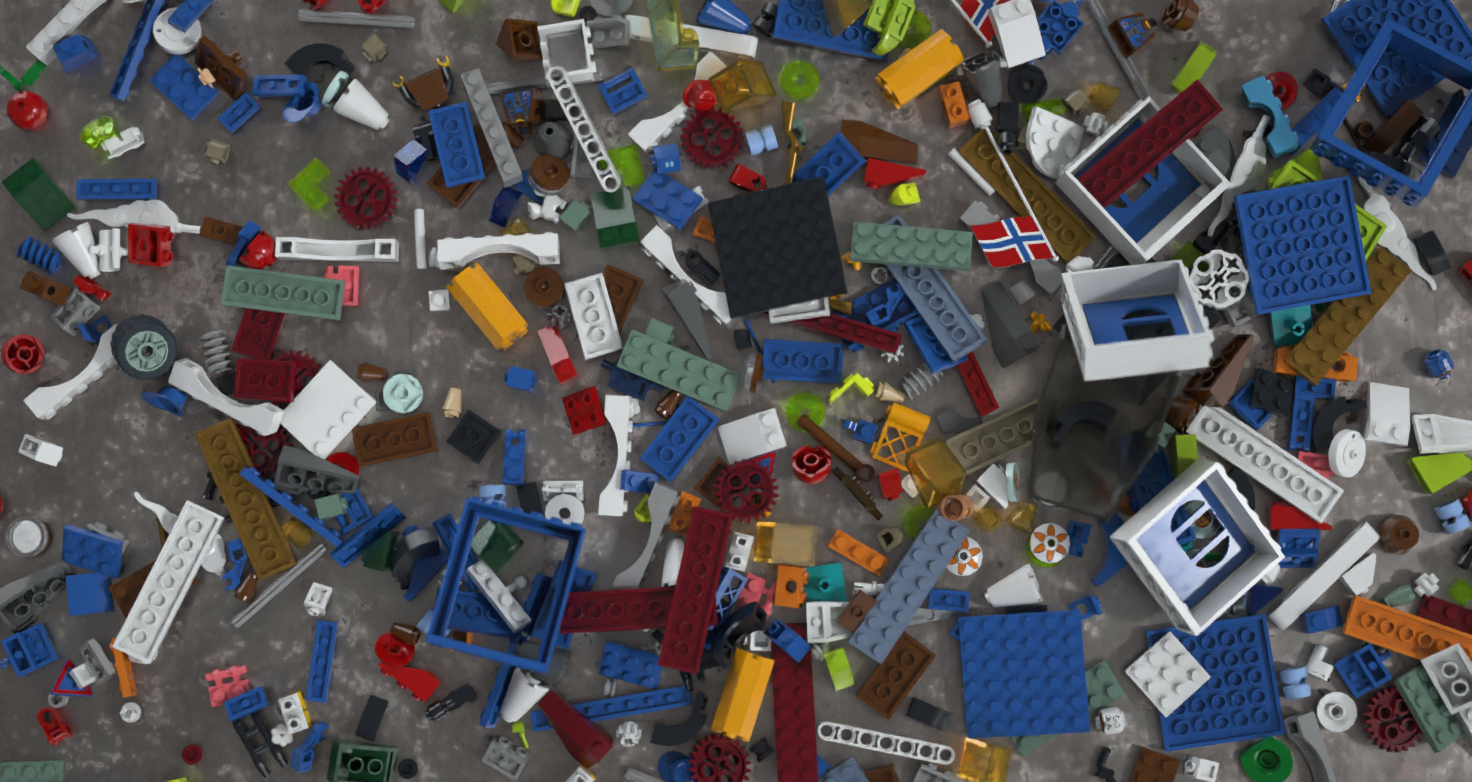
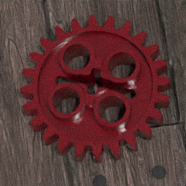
[680,106,744,170]
[334,166,399,231]
[272,350,322,410]
[235,423,293,478]
[714,459,779,524]
[1361,686,1423,753]
[687,733,751,782]

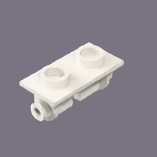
[101,127,145,159]
[542,481,583,501]

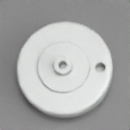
[153,8,202,55]
[1328,429,1366,478]

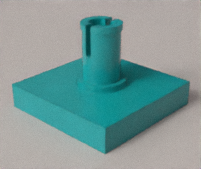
[1269,305,1312,348]
[804,563,847,602]

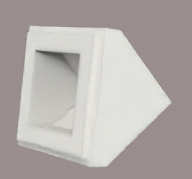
[1009,278,1037,305]

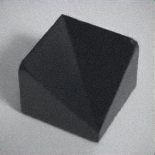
[734,329,753,351]

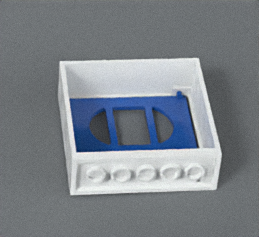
[1055,97,1231,265]
[1061,259,1213,381]
[1110,459,1284,636]

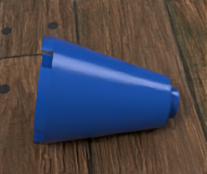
[695,0,752,35]

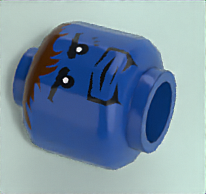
[1424,349,1454,380]

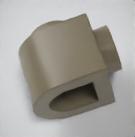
[361,34,387,62]
[1061,89,1089,116]
[1015,125,1029,151]
[205,139,230,165]
[511,255,537,275]
[875,527,904,552]

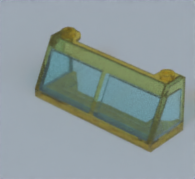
[645,0,699,72]

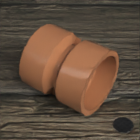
[940,494,974,521]

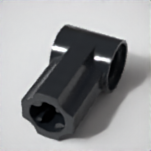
[412,121,440,162]
[1192,219,1231,255]
[685,250,721,287]

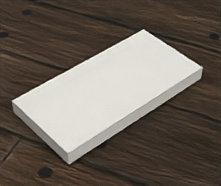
[564,273,623,360]

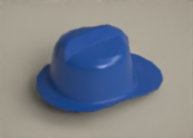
[283,82,322,123]
[141,386,188,417]
[657,751,705,782]

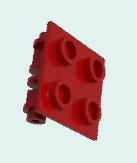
[562,386,607,435]

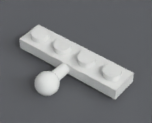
[466,559,531,633]

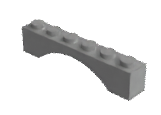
[460,68,523,188]
[958,201,1064,297]
[611,481,680,590]
[1283,711,1336,782]

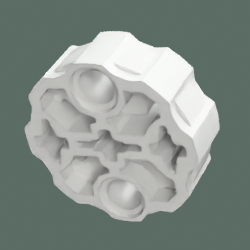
[1189,250,1249,310]

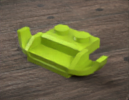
[863,0,916,56]

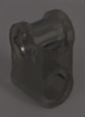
[541,99,579,122]

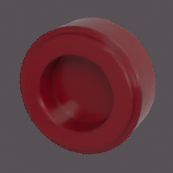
[182,744,204,765]

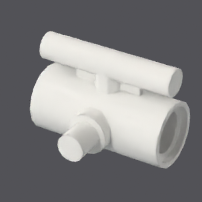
[89,228,128,272]

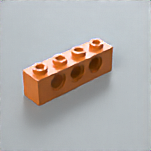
[1272,346,1358,383]

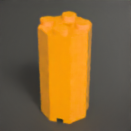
[874,29,964,110]
[446,262,528,351]
[710,648,775,742]

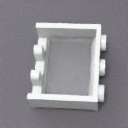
[537,19,597,88]

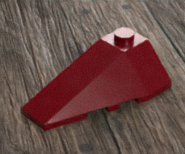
[538,689,613,769]

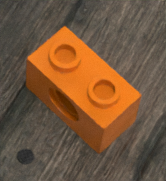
[938,81,970,129]
[667,491,701,536]
[774,564,809,608]

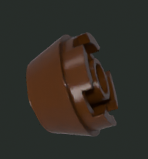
[1161,0,1199,32]
[1163,395,1201,435]
[1379,515,1420,555]

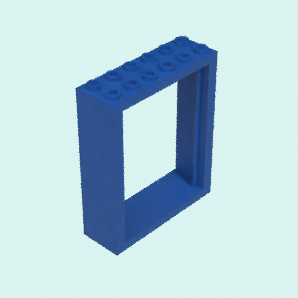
[1309,18,1472,208]
[426,496,586,675]

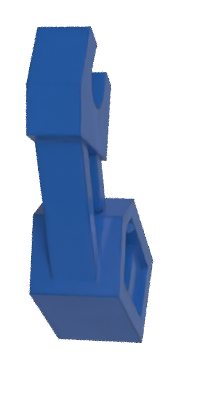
[226,220,261,266]
[865,282,904,327]
[222,538,248,591]
[290,722,329,773]

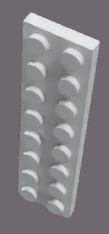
[1185,405,1344,524]
[112,500,224,664]

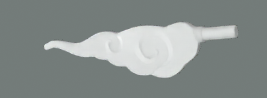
[1208,115,1270,236]
[1357,177,1437,291]
[67,199,201,234]
[134,492,232,585]

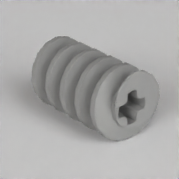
[200,330,234,374]
[899,363,944,400]

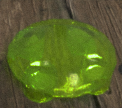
[80,115,116,148]

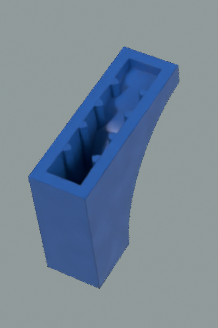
[1090,511,1129,587]
[400,525,450,602]

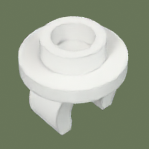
[810,642,831,661]
[120,702,141,723]

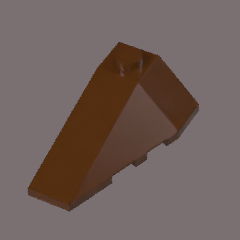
[840,119,918,164]

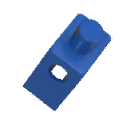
[53,34,100,73]

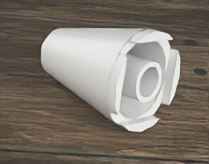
[333,79,390,130]
[52,222,101,279]
[661,536,686,587]
[985,564,1043,608]
[500,667,551,722]

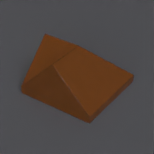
[496,18,543,65]

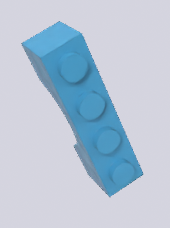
[1241,75,1299,159]

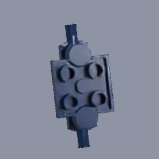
[1025,0,1085,65]

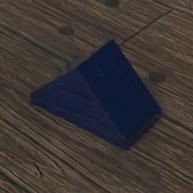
[393,139,429,184]
[489,187,523,229]
[1246,584,1284,616]

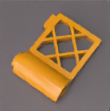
[870,402,931,472]

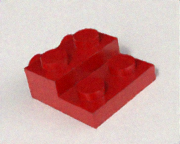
[128,223,174,267]

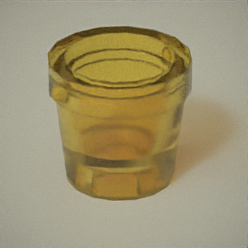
[1089,81,1121,112]
[501,215,532,236]
[1006,500,1038,533]
[973,506,1003,532]
[281,517,315,549]

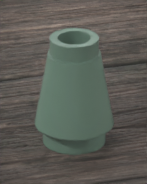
[1383,585,1416,608]

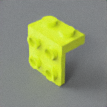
[827,373,874,405]

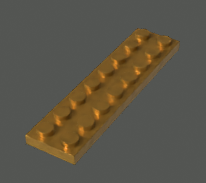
[958,127,1097,264]
[1283,246,1412,387]
[194,417,296,580]

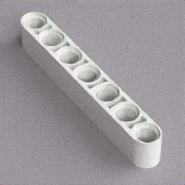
[625,15,758,59]
[547,66,621,192]
[1267,521,1380,631]
[817,720,955,765]

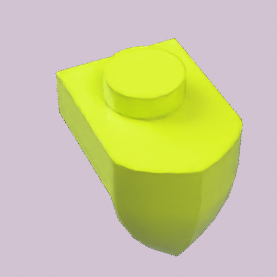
[550,0,580,17]
[887,183,921,206]
[634,493,651,523]

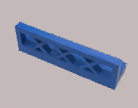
[704,566,748,650]

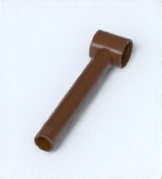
[796,414,875,482]

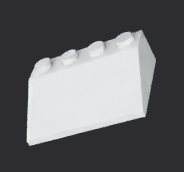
[280,360,376,459]

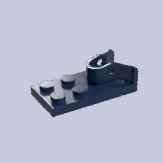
[1417,89,1472,179]

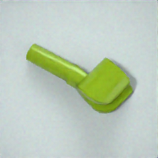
[512,721,529,749]

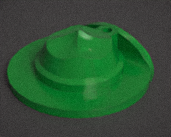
[1240,736,1293,782]

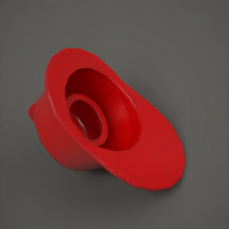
[682,80,721,111]

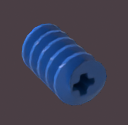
[16,236,63,275]

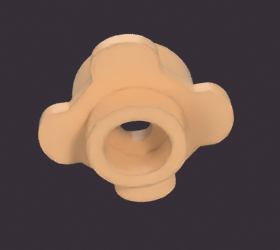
[198,67,216,88]

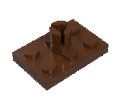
[194,36,247,101]

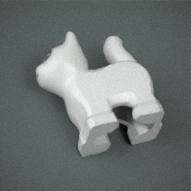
[527,188,568,225]

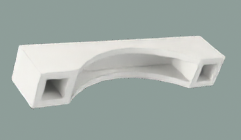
[26,0,107,66]
[628,51,728,154]
[640,225,733,326]
[438,232,560,270]
[275,237,399,262]
[23,323,119,420]
[168,358,284,436]
[598,395,634,516]

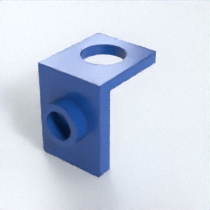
[77,315,113,344]
[1068,595,1103,621]

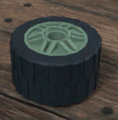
[110,314,177,380]

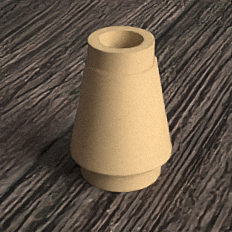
[874,381,905,403]
[442,388,462,418]

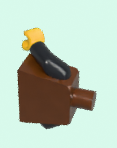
[393,56,454,111]

